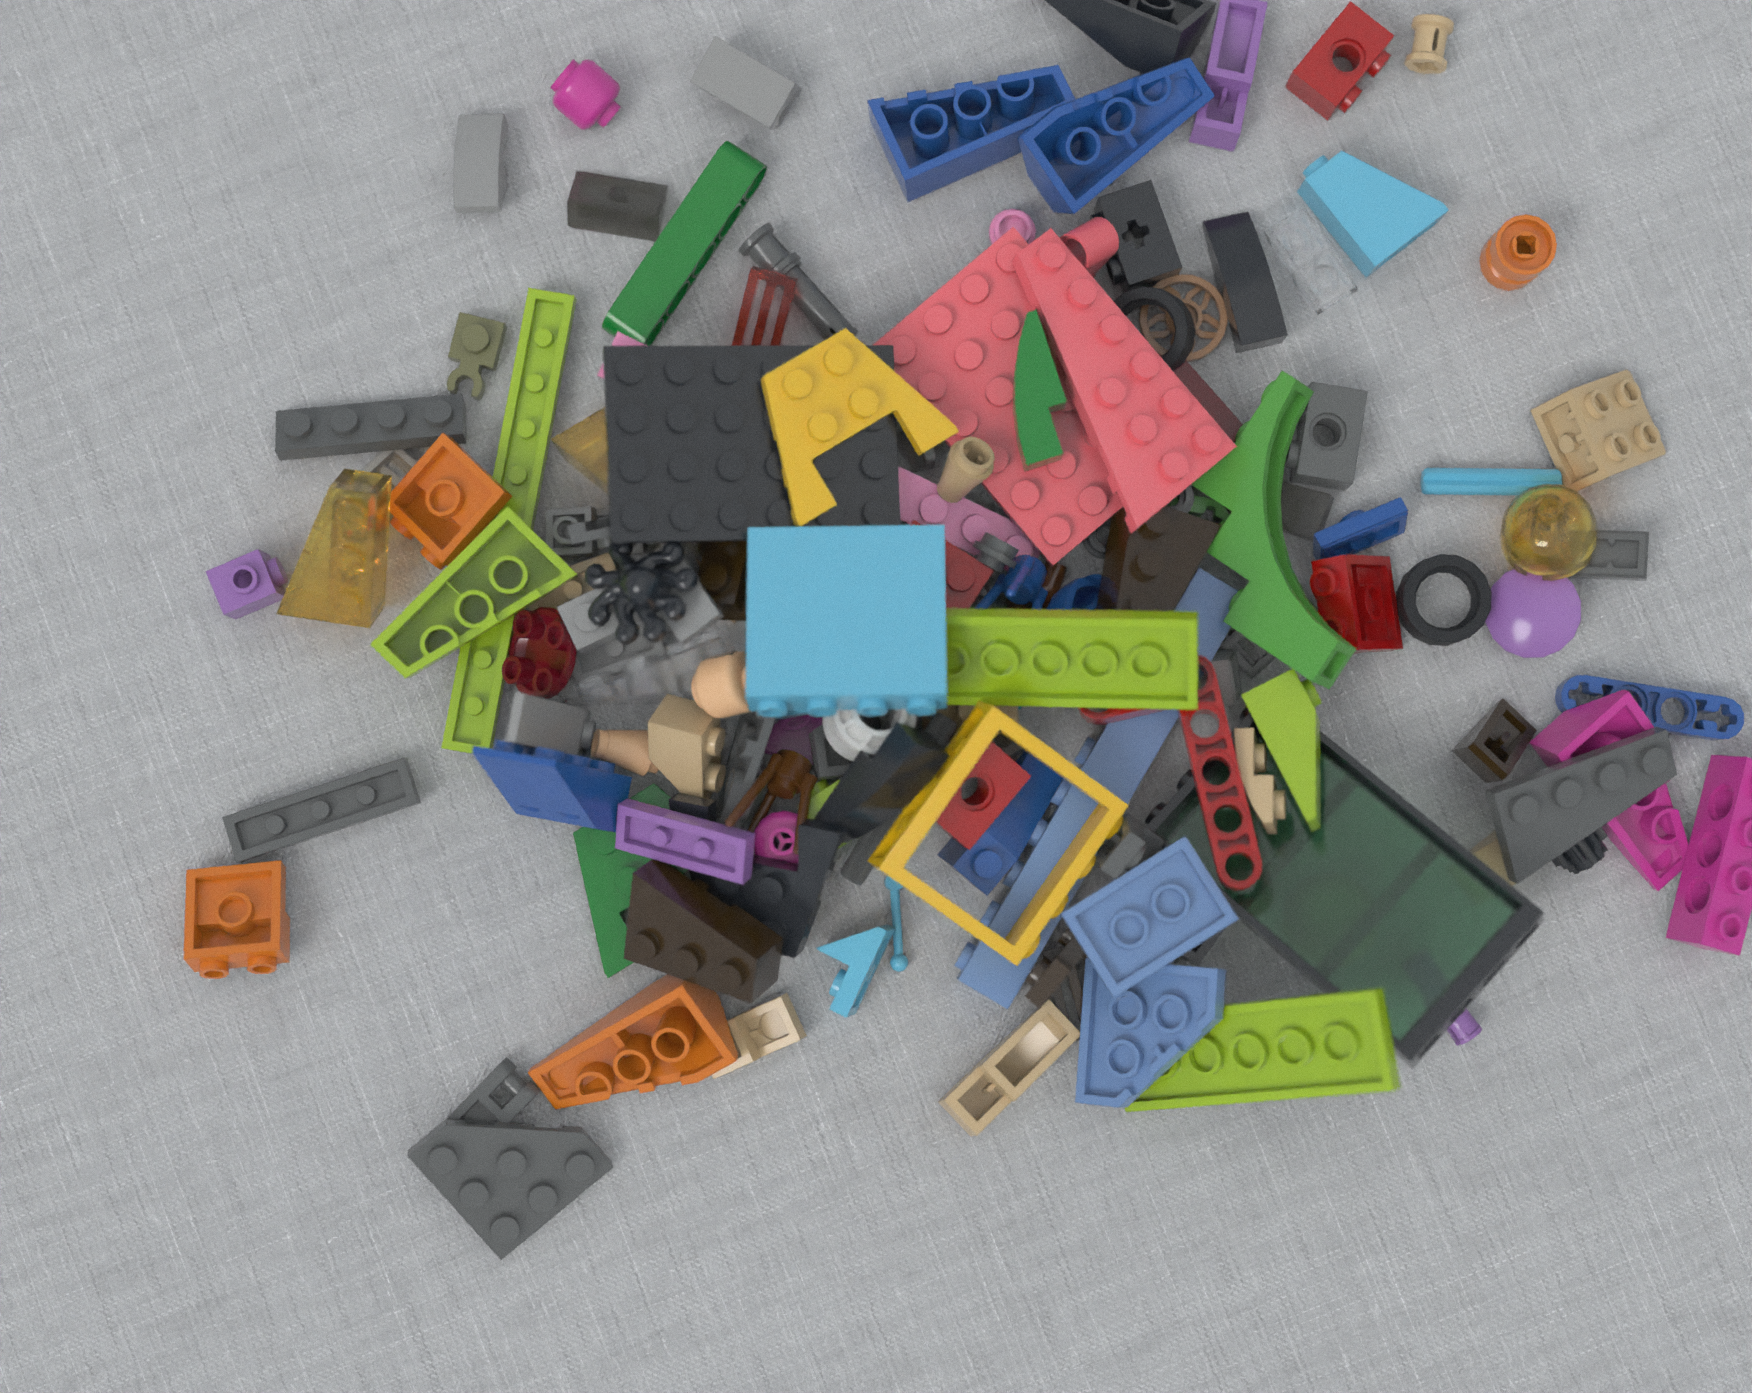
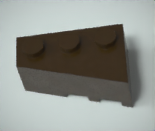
[1096,506,1221,611]
[624,859,783,1004]

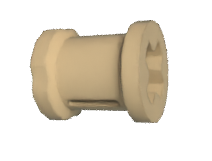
[1404,14,1454,74]

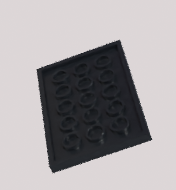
[603,345,900,544]

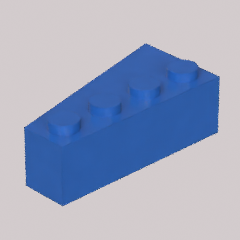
[867,65,1075,202]

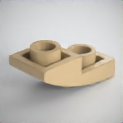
[1234,728,1286,834]

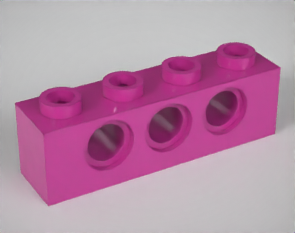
[1665,755,1752,956]

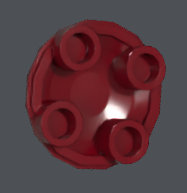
[502,607,577,700]

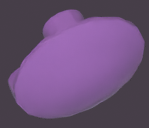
[1485,565,1581,658]

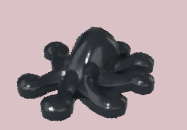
[585,542,699,645]

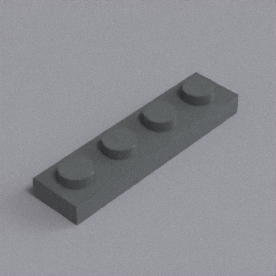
[275,394,467,461]
[222,758,421,863]

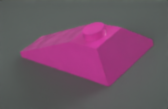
[1530,689,1688,891]

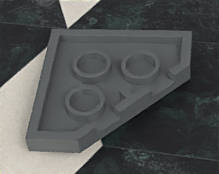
[407,1119,613,1260]

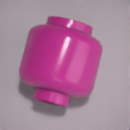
[550,59,621,130]
[754,810,798,863]

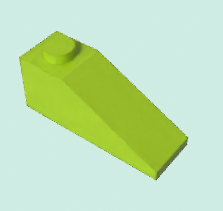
[1241,669,1322,831]

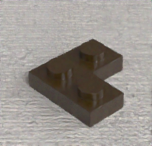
[1024,927,1085,1009]

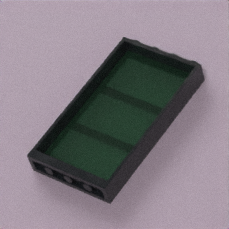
[1145,707,1544,1069]

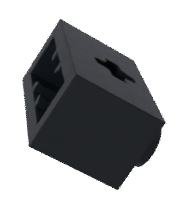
[1090,180,1182,293]

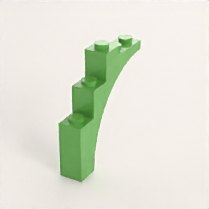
[1191,371,1356,690]

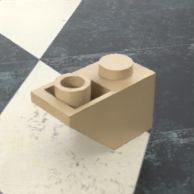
[648,694,726,799]

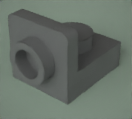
[1098,812,1164,879]

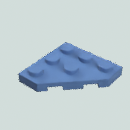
[1075,958,1226,1108]

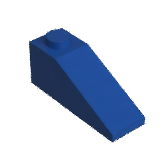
[937,751,1063,896]

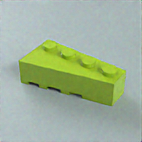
[370,506,578,678]

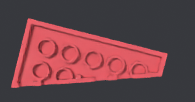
[1012,228,1237,534]

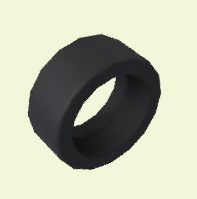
[1114,286,1195,371]
[1396,554,1492,646]

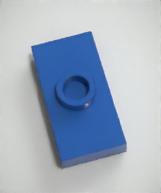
[1312,497,1408,560]

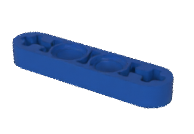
[1555,675,1744,740]

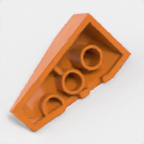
[528,974,738,1110]

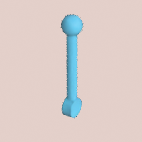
[884,875,908,972]

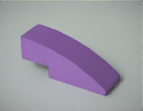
[1189,0,1268,152]

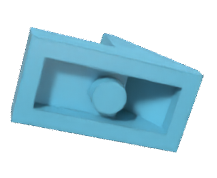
[816,924,896,1018]

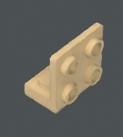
[1530,370,1666,495]

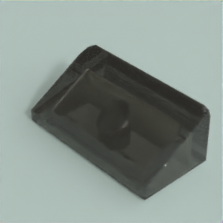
[567,171,668,241]

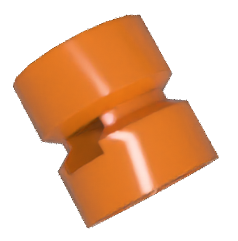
[1479,214,1557,291]

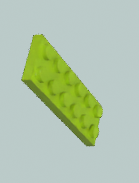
[946,608,1198,710]
[1125,987,1401,1112]

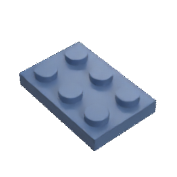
[1060,836,1238,998]

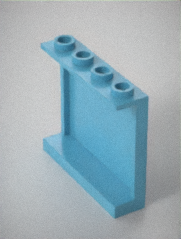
[745,525,947,717]

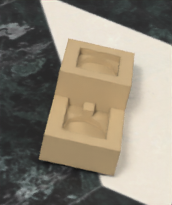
[712,993,807,1079]

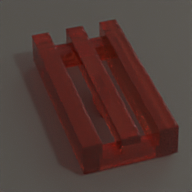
[732,266,798,346]

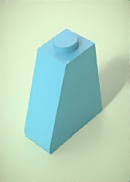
[1297,151,1449,278]

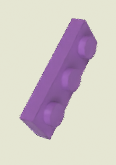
[615,798,755,885]

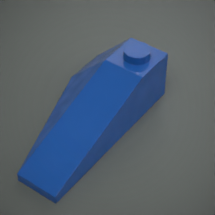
[1018,57,1215,214]

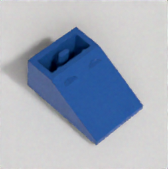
[472,740,632,832]

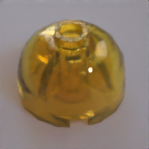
[1500,483,1598,581]

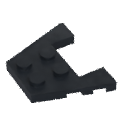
[669,793,847,958]

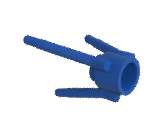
[974,555,1048,609]

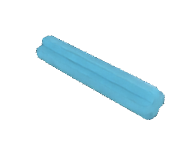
[1420,468,1562,496]

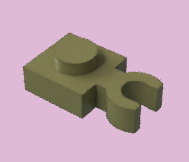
[447,312,507,400]

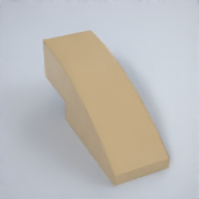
[938,999,1080,1137]

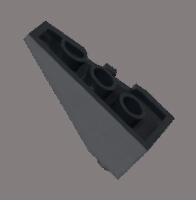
[1045,0,1217,75]

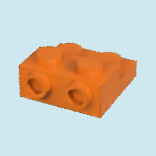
[381,433,512,570]
[183,860,290,979]

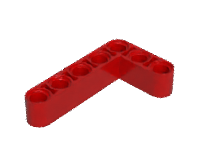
[1078,655,1262,891]

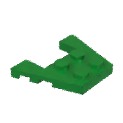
[573,783,689,978]

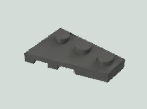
[716,711,776,829]

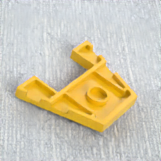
[760,328,959,527]

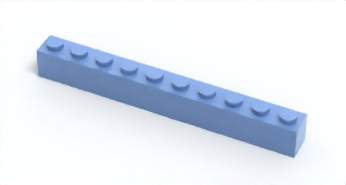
[954,568,1238,1009]

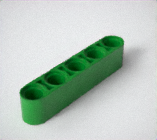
[602,140,768,346]

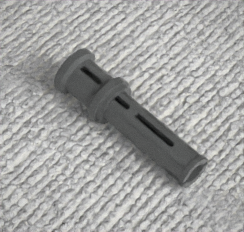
[739,223,858,339]

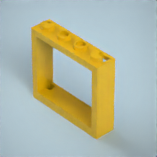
[867,701,1129,966]

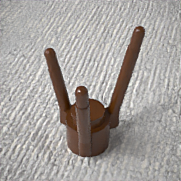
[725,749,818,855]

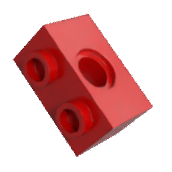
[1285,1,1394,121]
[934,741,1031,850]

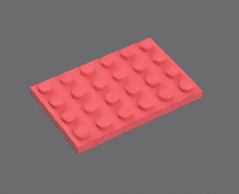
[873,227,1123,567]

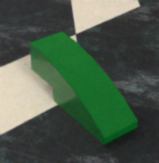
[1013,310,1067,472]

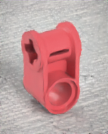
[1059,217,1119,278]

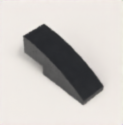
[1202,212,1288,353]
[813,722,950,843]

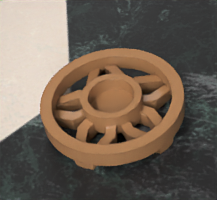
[1139,274,1228,363]

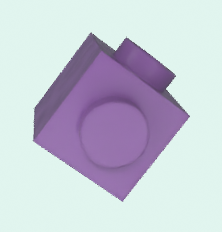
[206,549,288,620]

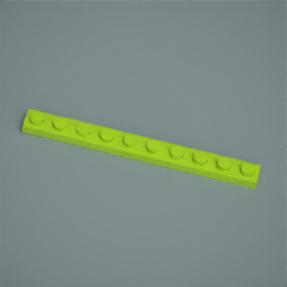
[441,287,577,754]

